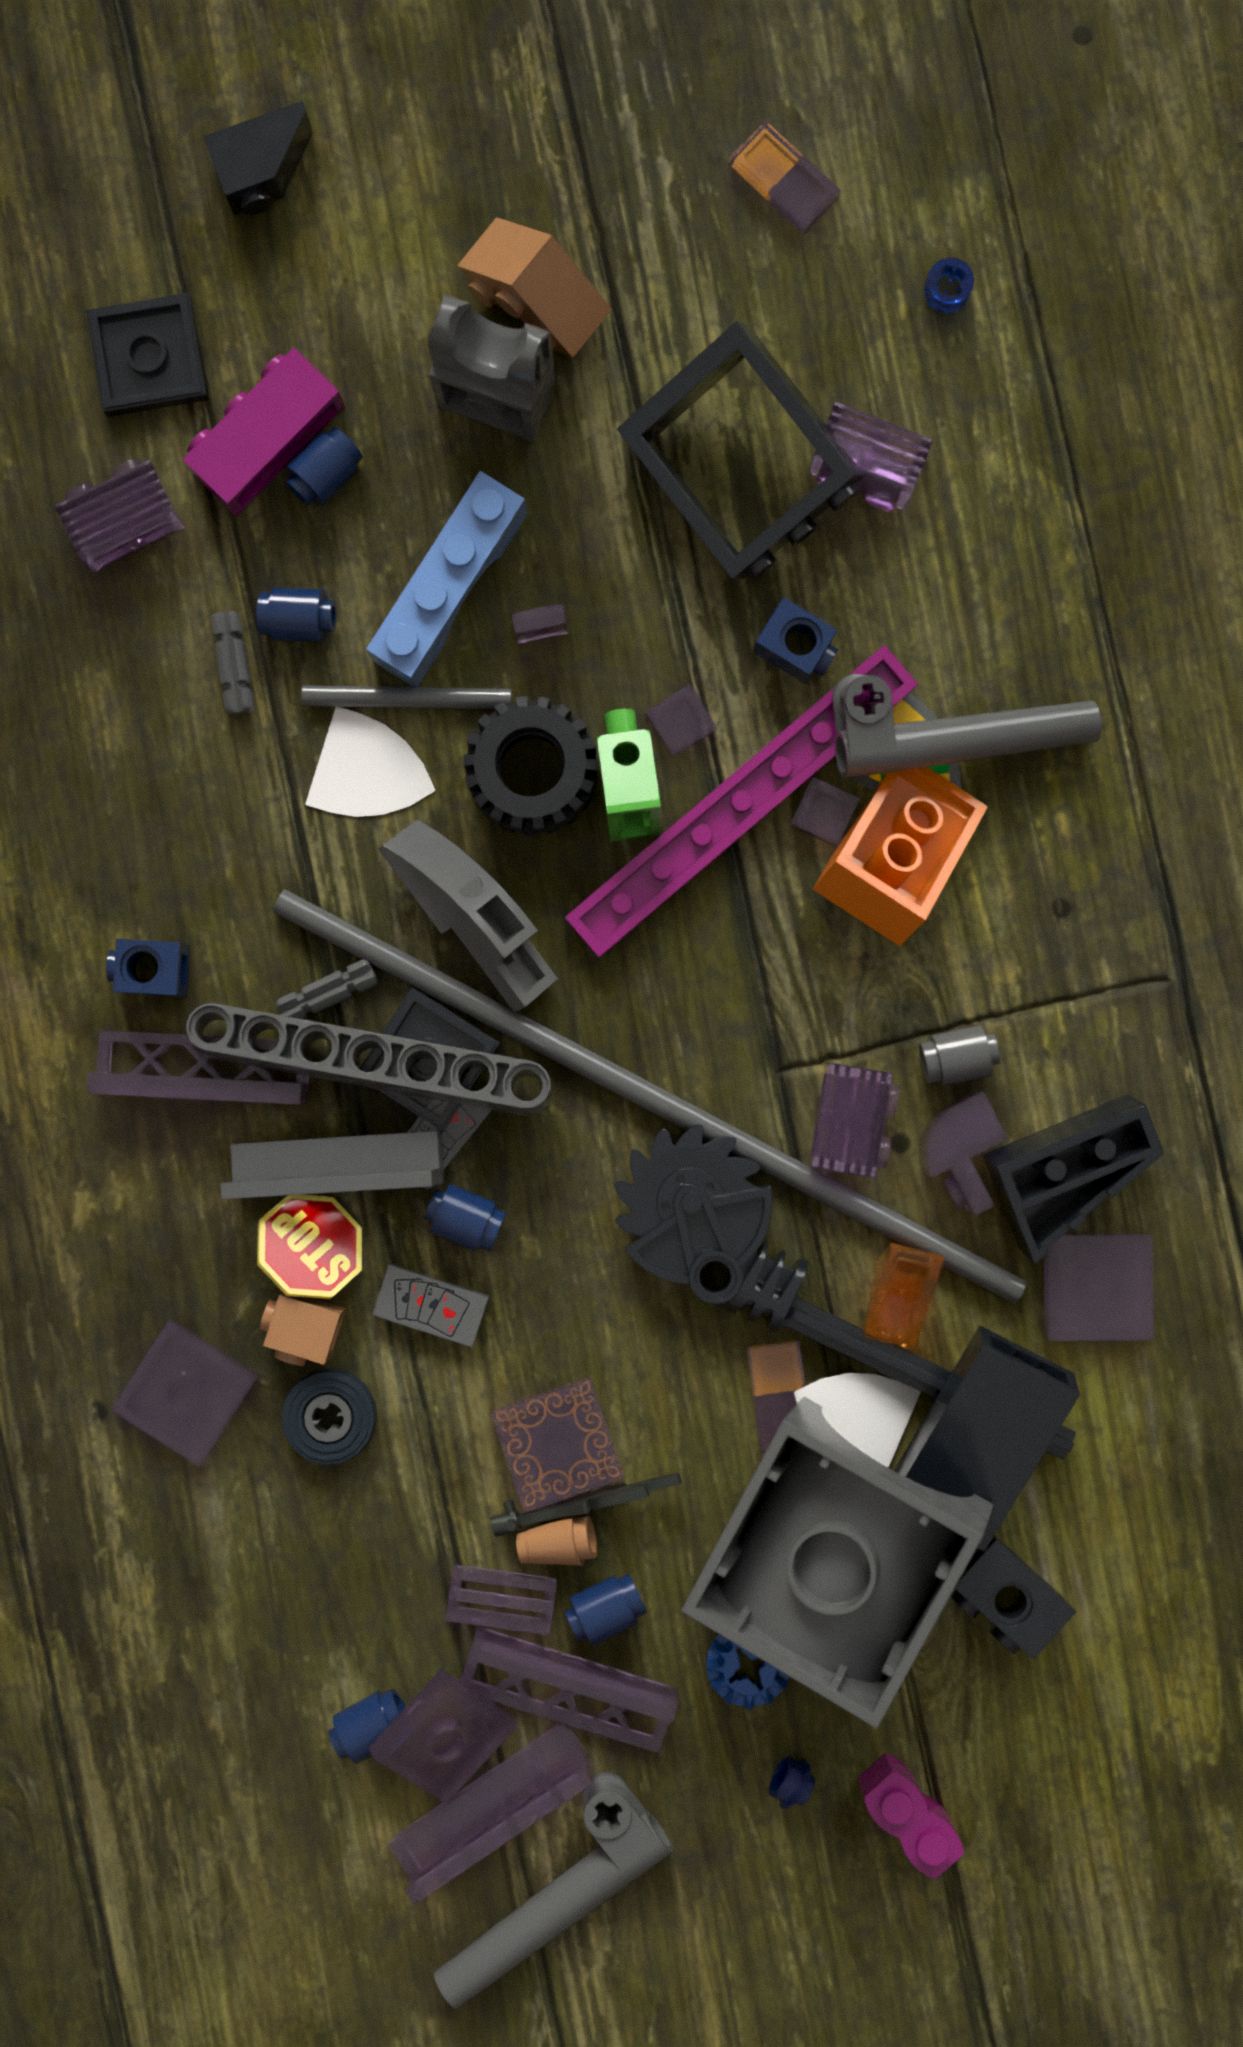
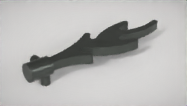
[491,1473,682,1537]

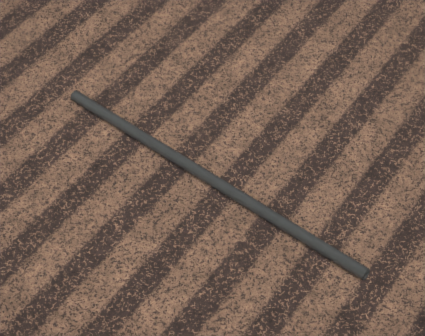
[273,889,1027,1304]

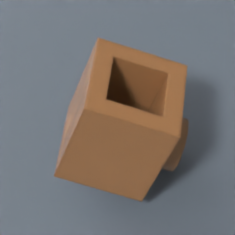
[260,1293,347,1366]

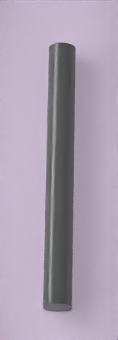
[302,685,512,710]

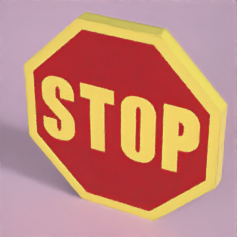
[257,1194,362,1299]

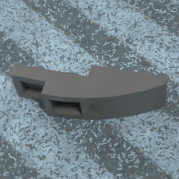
[378,819,558,1013]

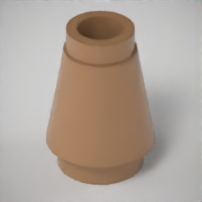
[516,1515,597,1566]

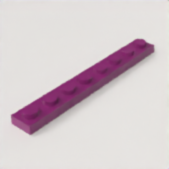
[565,645,919,958]

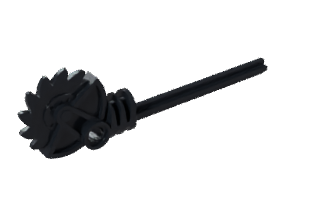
[615,1124,1076,1460]

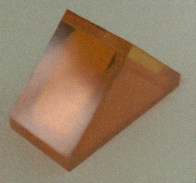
[863,1243,944,1349]

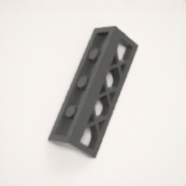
[220,1130,444,1199]

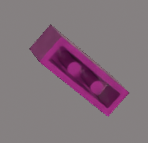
[182,347,345,517]

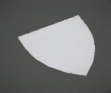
[305,707,436,817]
[794,1373,921,1467]

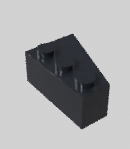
[982,1094,1164,1264]

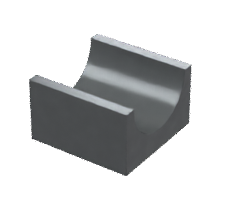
[681,1396,993,1728]

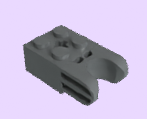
[428,294,556,442]

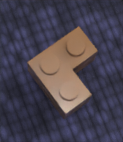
[457,217,612,358]

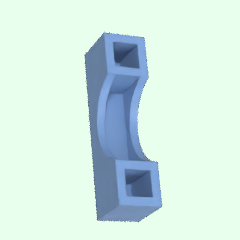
[366,471,528,687]

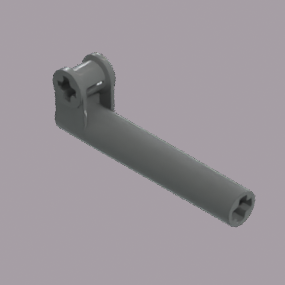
[832,674,1102,779]
[434,1772,674,2009]

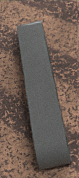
[186,1003,552,1116]

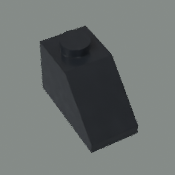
[203,101,313,216]

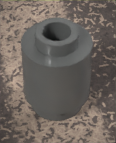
[919,1025,1000,1087]

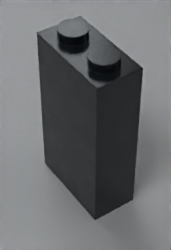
[894,1325,1080,1552]

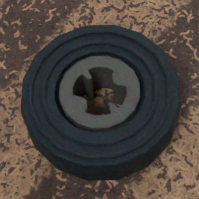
[281,1368,377,1465]

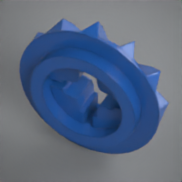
[706,1634,789,1710]

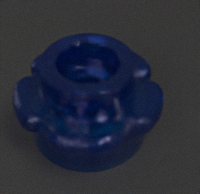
[769,1756,815,1810]

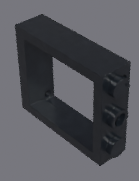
[617,321,865,580]

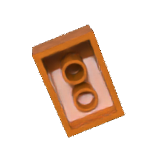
[812,767,988,946]

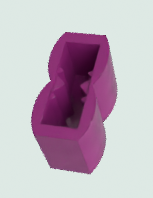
[858,1753,964,1879]

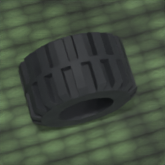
[463,696,598,836]

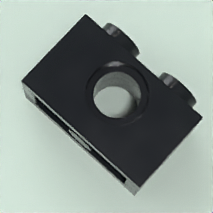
[951,1535,1076,1660]

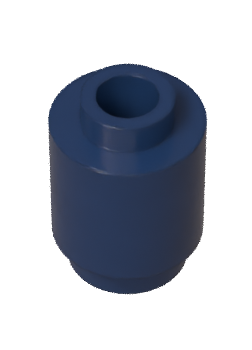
[285,427,363,506]
[256,587,337,642]
[424,1184,506,1252]
[565,1574,648,1646]
[329,1689,412,1764]

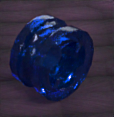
[924,257,974,313]

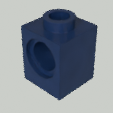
[753,597,839,684]
[106,939,190,997]

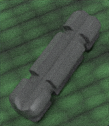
[210,611,254,715]
[276,960,378,1019]

